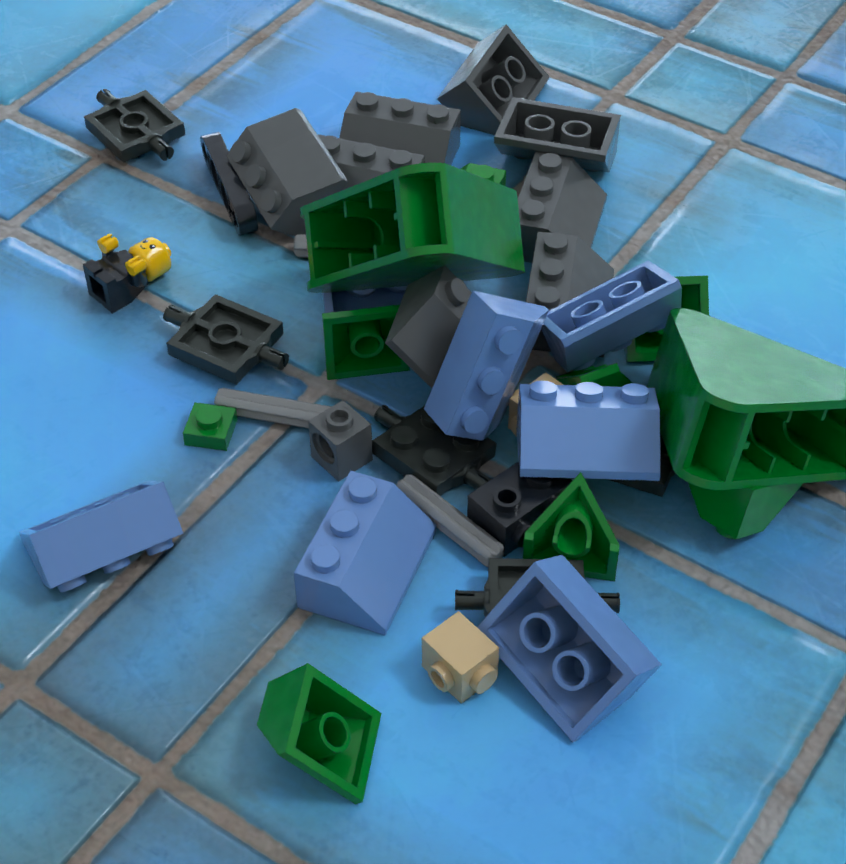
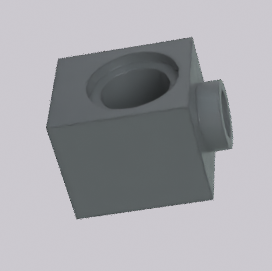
[308,400,373,482]

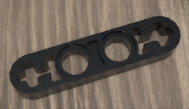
[200,132,258,235]

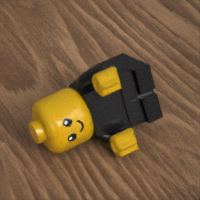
[83,233,171,314]

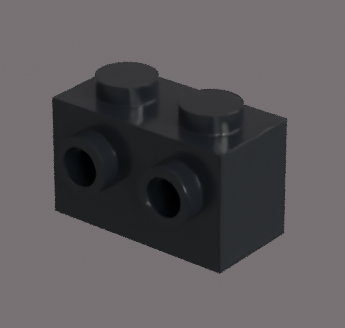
[467,461,573,557]

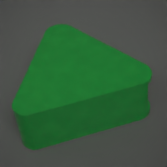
[300,163,525,293]
[647,308,846,490]

